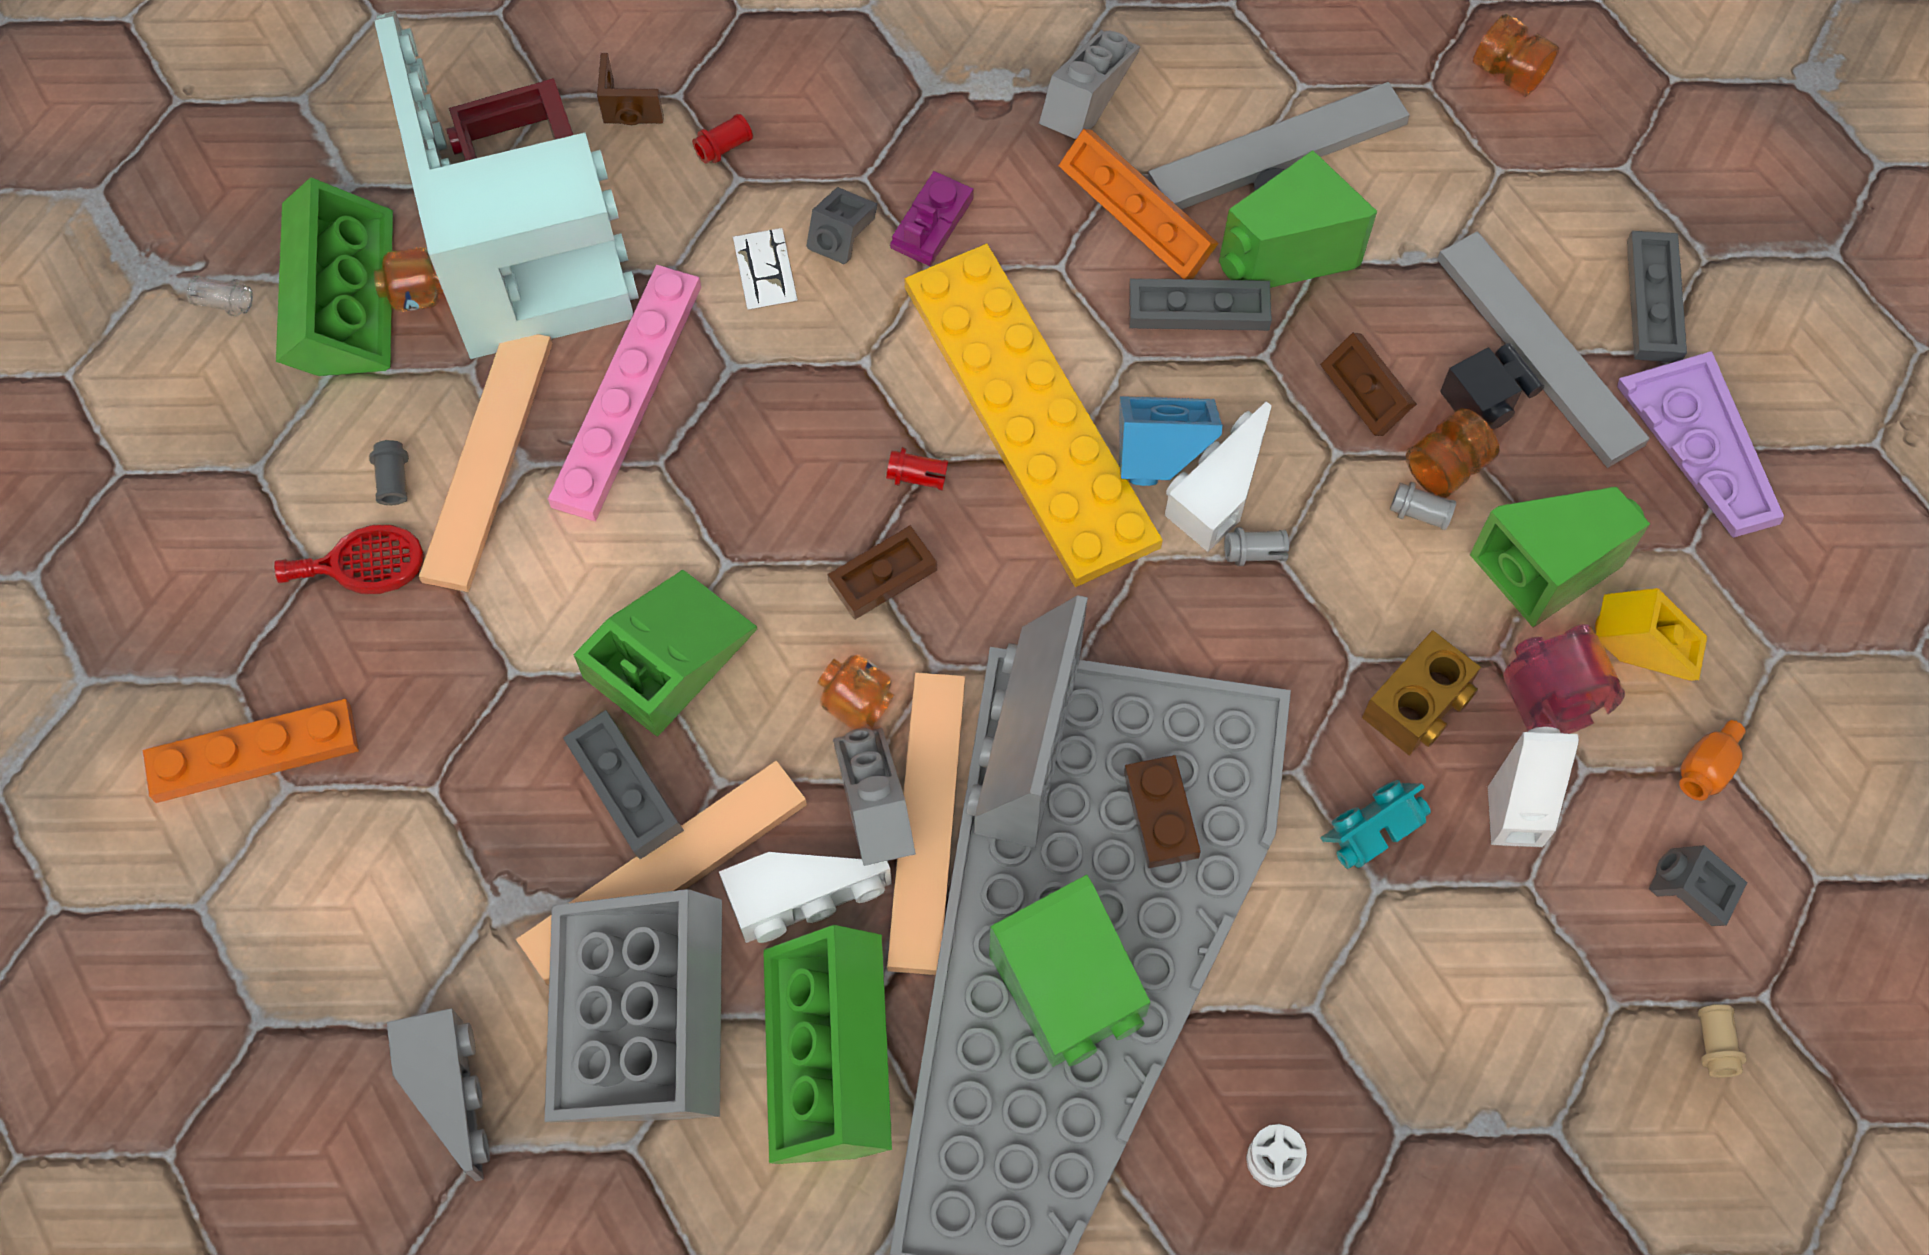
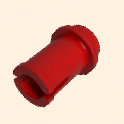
[692,114,753,164]
[886,447,949,491]

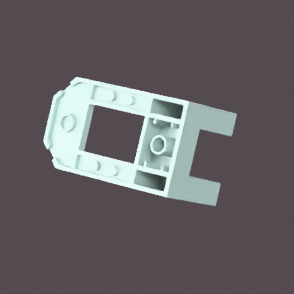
[374,11,639,359]

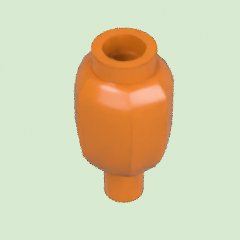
[1679,720,1746,801]

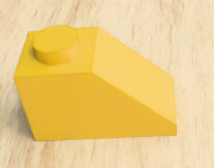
[1595,588,1707,681]

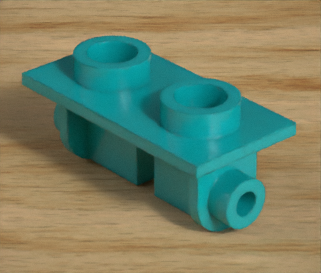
[1320,780,1431,869]

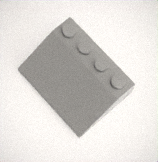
[967,595,1088,848]
[545,889,722,1122]

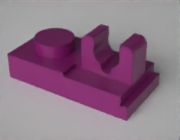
[890,171,974,266]

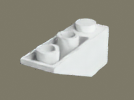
[1165,402,1271,552]
[1488,727,1579,847]
[719,852,892,943]

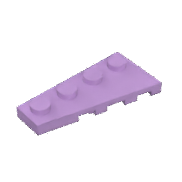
[1617,351,1784,538]

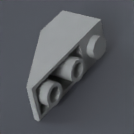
[1039,30,1140,139]
[833,728,916,866]
[387,1008,490,1181]

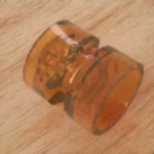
[1473,13,1559,97]
[1406,408,1500,498]

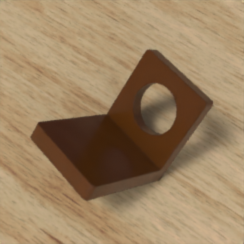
[597,53,664,125]

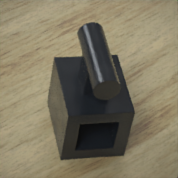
[1440,343,1544,435]

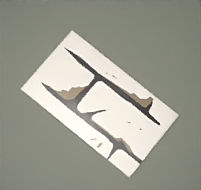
[733,228,798,310]

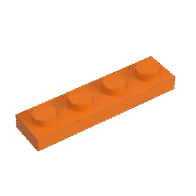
[1058,129,1219,279]
[143,699,359,803]

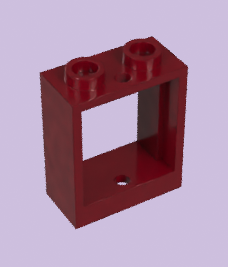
[446,78,573,161]

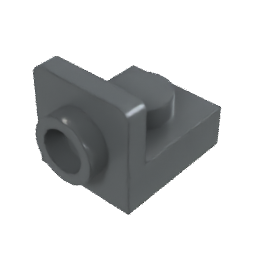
[806,187,877,264]
[1649,845,1748,926]

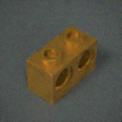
[1362,630,1481,756]

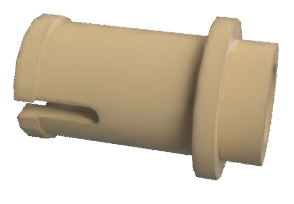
[1698,1005,1747,1078]

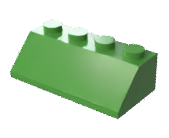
[276,177,393,376]
[764,925,892,1164]

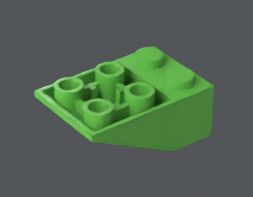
[573,570,757,737]

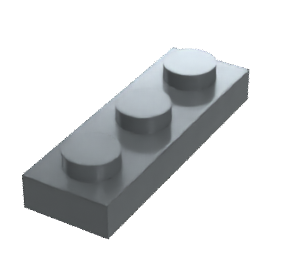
[1627,231,1687,362]
[1129,278,1272,331]
[563,710,684,859]

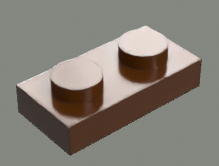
[1320,332,1417,436]
[827,525,937,620]
[1124,755,1201,869]

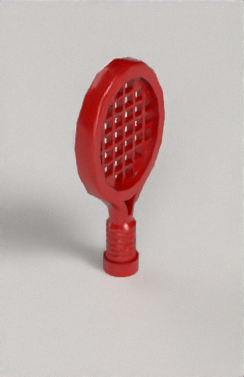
[274,525,425,594]

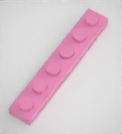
[548,265,701,522]

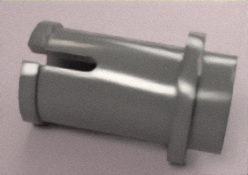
[369,440,409,506]

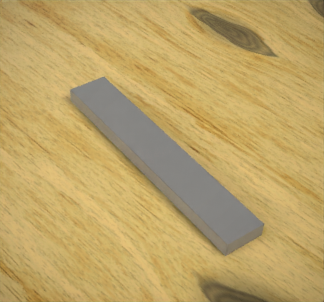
[1148,82,1410,209]
[1437,231,1650,468]

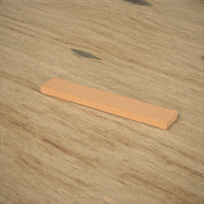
[419,334,552,592]
[887,672,965,975]
[516,760,807,985]

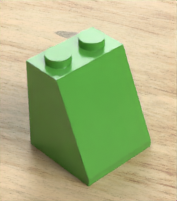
[1219,150,1377,288]
[1470,487,1650,628]
[989,875,1151,1067]

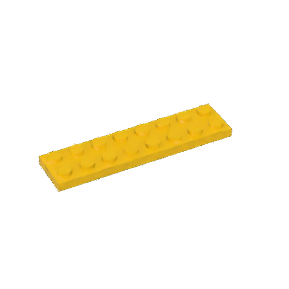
[904,244,1163,587]

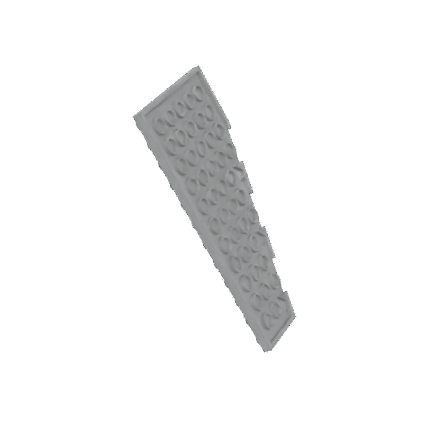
[890,647,1291,1255]

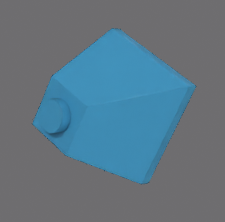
[1119,396,1223,486]

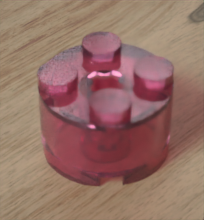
[1503,624,1625,734]

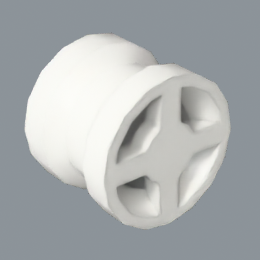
[1246,1124,1307,1188]

